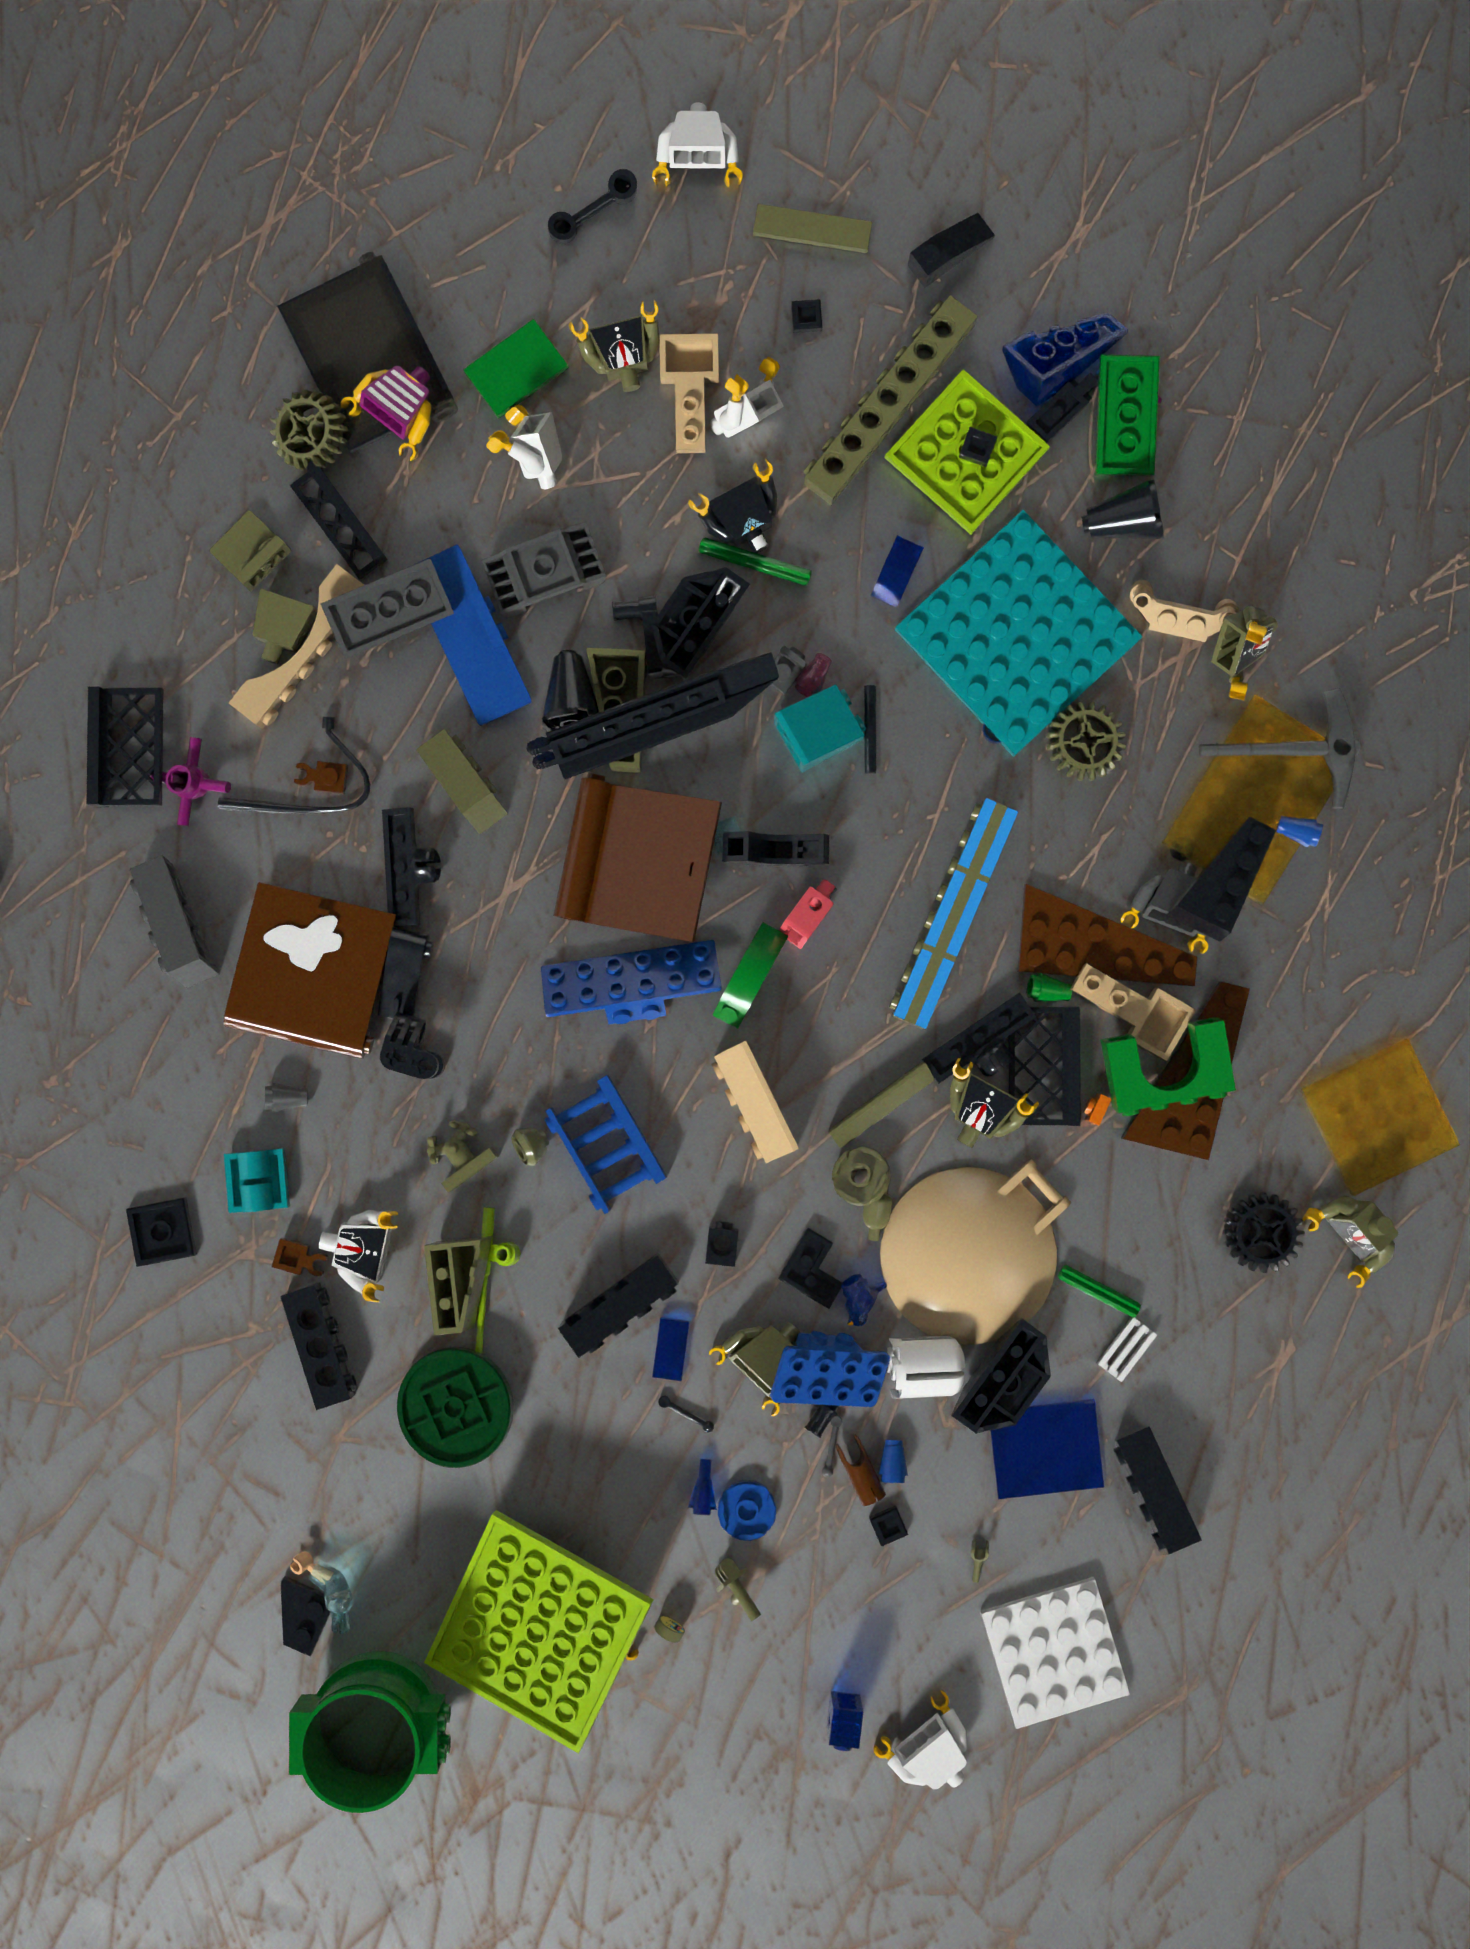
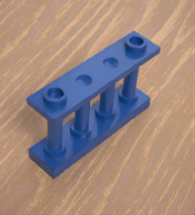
[544,1075,667,1214]

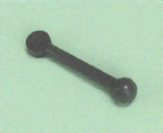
[822,1415,842,1477]

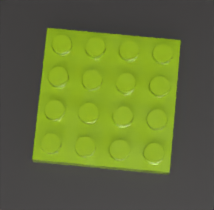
[884,369,1050,535]

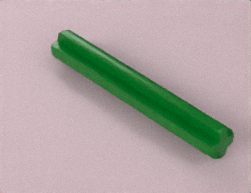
[699,537,812,586]

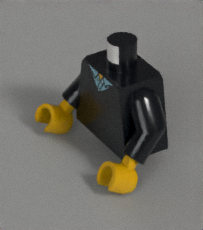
[688,459,777,554]

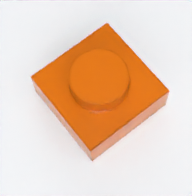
[1083,1093,1112,1126]

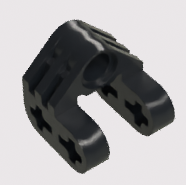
[380,1012,445,1079]

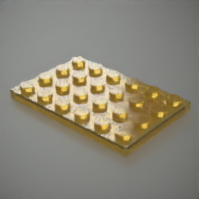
[1161,694,1333,905]

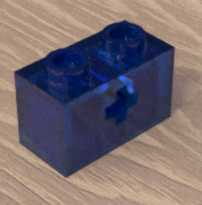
[826,1691,863,1751]

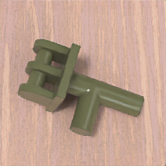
[715,1558,761,1622]

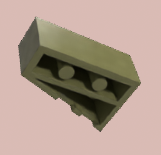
[416,729,508,834]
[424,1236,492,1335]

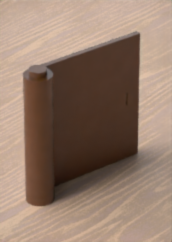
[553,773,722,942]
[223,882,397,1059]

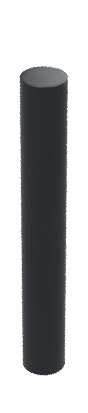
[864,685,876,774]

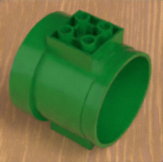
[289,1651,451,1813]

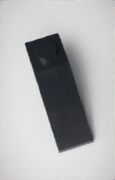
[908,212,995,288]

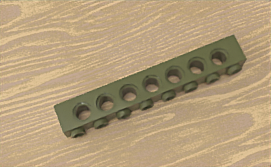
[803,295,978,506]

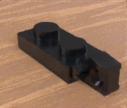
[1026,372,1099,444]

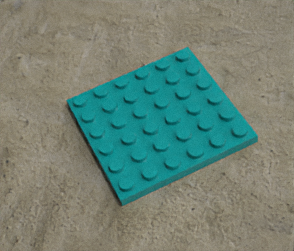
[894,510,1143,757]

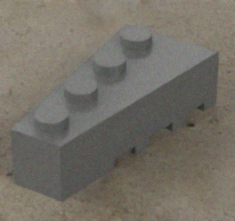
[130,855,219,988]

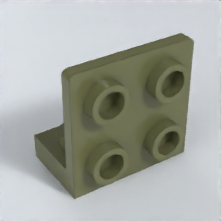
[209,510,292,592]

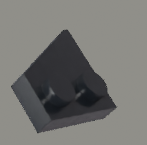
[281,1576,336,1657]

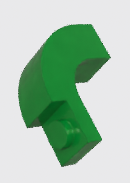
[712,922,788,1029]

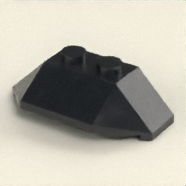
[651,567,750,680]
[951,1318,1051,1434]

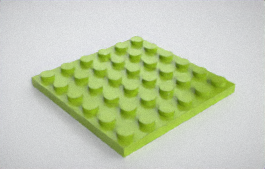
[424,1510,654,1754]

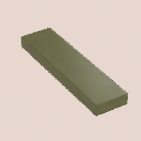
[753,204,872,253]

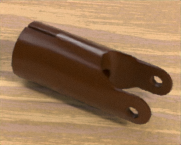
[836,1434,886,1506]

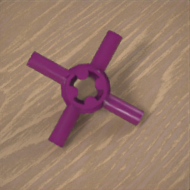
[151,737,231,826]

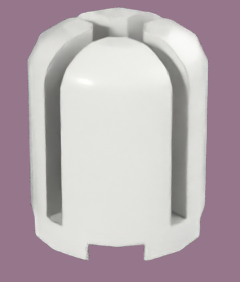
[887,1336,965,1399]

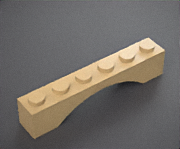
[228,564,364,729]

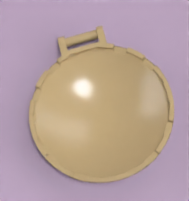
[880,1158,1072,1345]

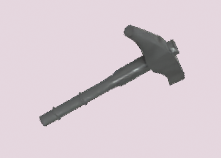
[1199,688,1361,809]

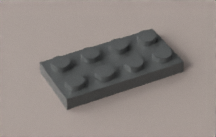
[320,559,454,659]

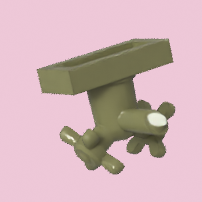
[427,1120,499,1193]

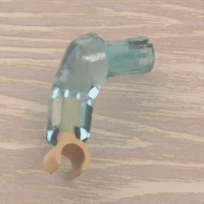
[290,1551,354,1634]

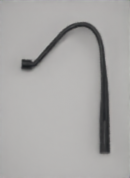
[218,716,370,814]

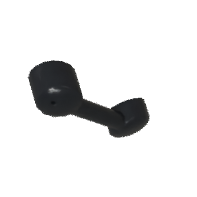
[548,169,637,244]

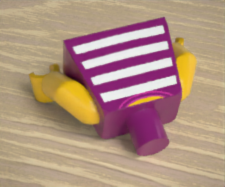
[341,366,431,461]

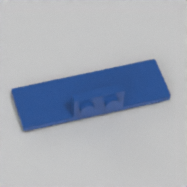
[407,545,532,726]
[541,940,722,1025]

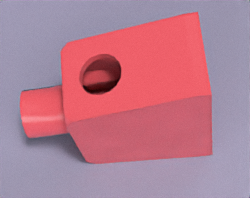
[779,879,837,949]

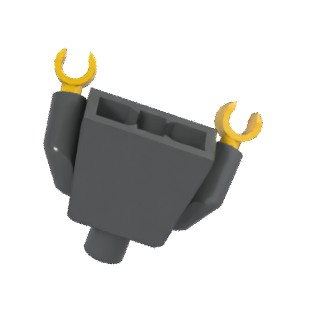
[1120,862,1208,954]

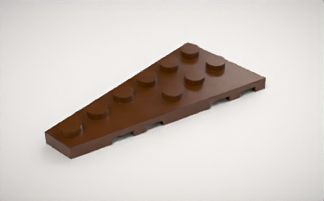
[1018,884,1197,986]
[1121,982,1250,1160]

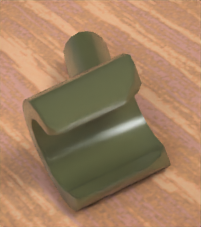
[971,1539,989,1583]

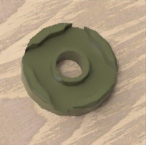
[832,1146,891,1206]

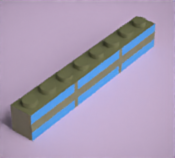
[889,798,1018,1030]

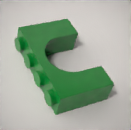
[1100,1017,1236,1116]

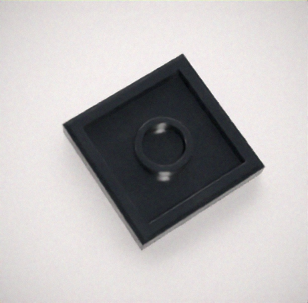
[126,1197,197,1267]

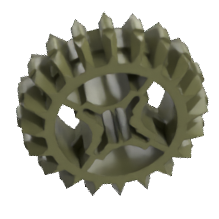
[269,390,348,470]
[1046,701,1126,781]

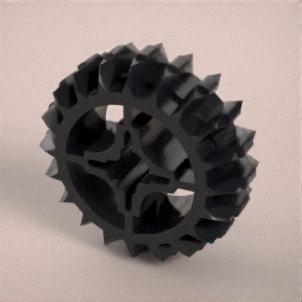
[1222,1192,1305,1273]

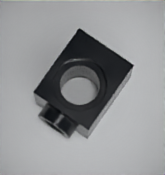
[705,1221,739,1267]

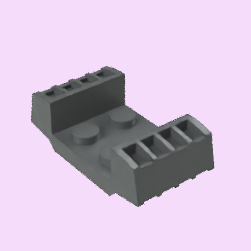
[481,522,606,618]

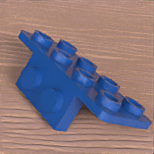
[770,1331,890,1407]

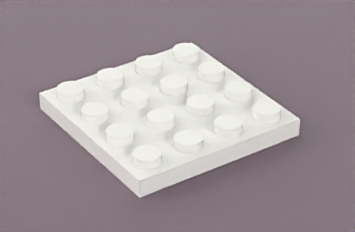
[980,1577,1130,1729]

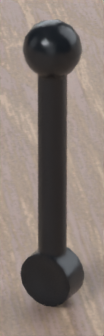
[658,1395,714,1433]

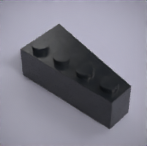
[1166,817,1276,942]
[558,1253,679,1358]
[1113,1426,1202,1555]

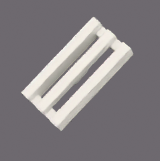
[1096,1317,1157,1382]

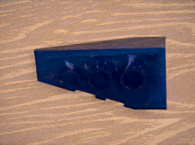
[1002,312,1128,406]

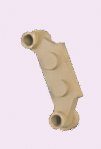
[1129,580,1239,642]

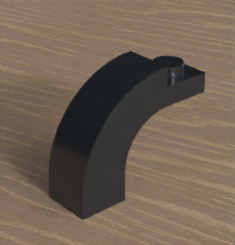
[722,831,830,866]

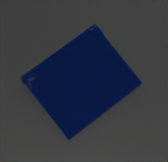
[990,1399,1104,1499]

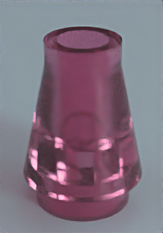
[795,653,832,697]

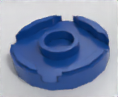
[718,1480,776,1541]

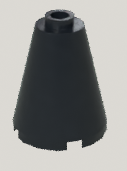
[1081,480,1164,539]
[542,650,599,731]

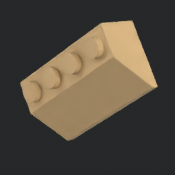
[711,1041,799,1163]

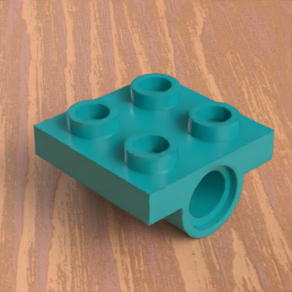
[224,1148,290,1213]

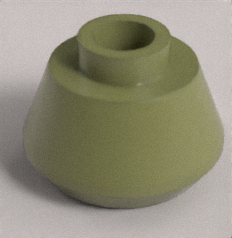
[511,1127,549,1166]

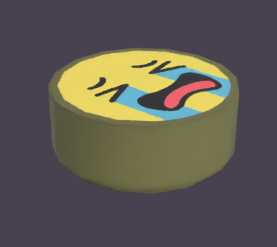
[654,1615,685,1643]

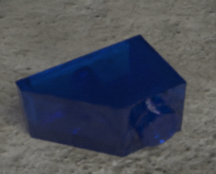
[871,535,924,608]

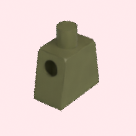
[253,589,317,664]

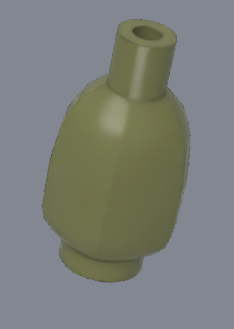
[863,1189,892,1241]

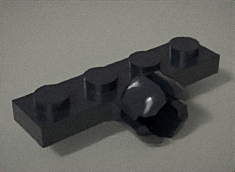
[382,807,441,927]
[922,992,1037,1084]

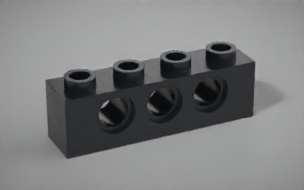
[280,1282,357,1410]

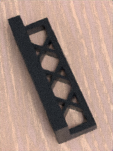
[290,461,388,580]

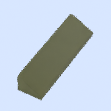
[828,1062,934,1148]

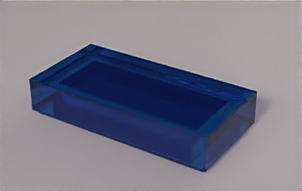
[652,1317,690,1381]

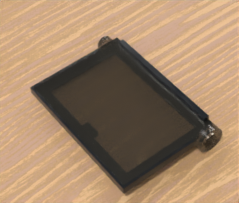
[277,252,459,454]

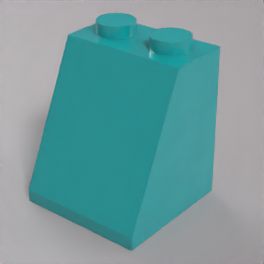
[774,684,866,773]

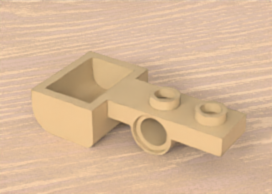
[660,333,719,453]
[1070,964,1196,1061]

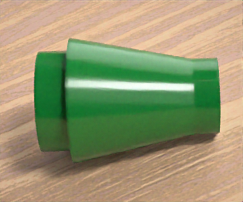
[1026,973,1072,1002]

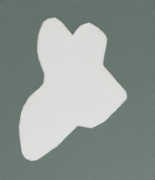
[264,915,342,972]

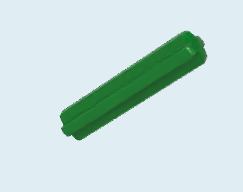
[1058,1265,1141,1317]

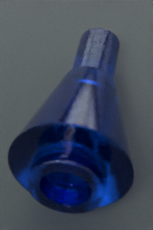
[688,1459,717,1515]

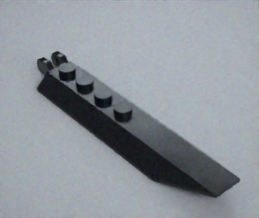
[526,652,779,780]

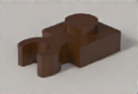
[294,761,348,795]
[272,1238,329,1276]

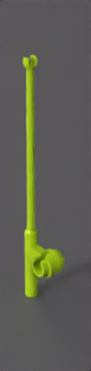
[475,1207,521,1354]

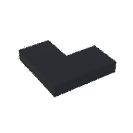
[778,1228,844,1309]

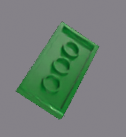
[1095,354,1160,476]

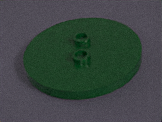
[397,1347,514,1468]

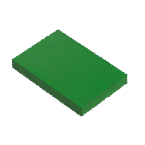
[463,319,569,419]

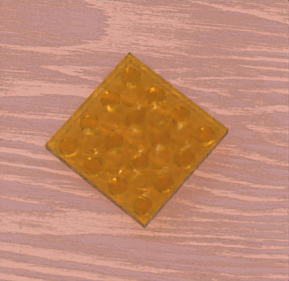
[1299,1038,1460,1196]

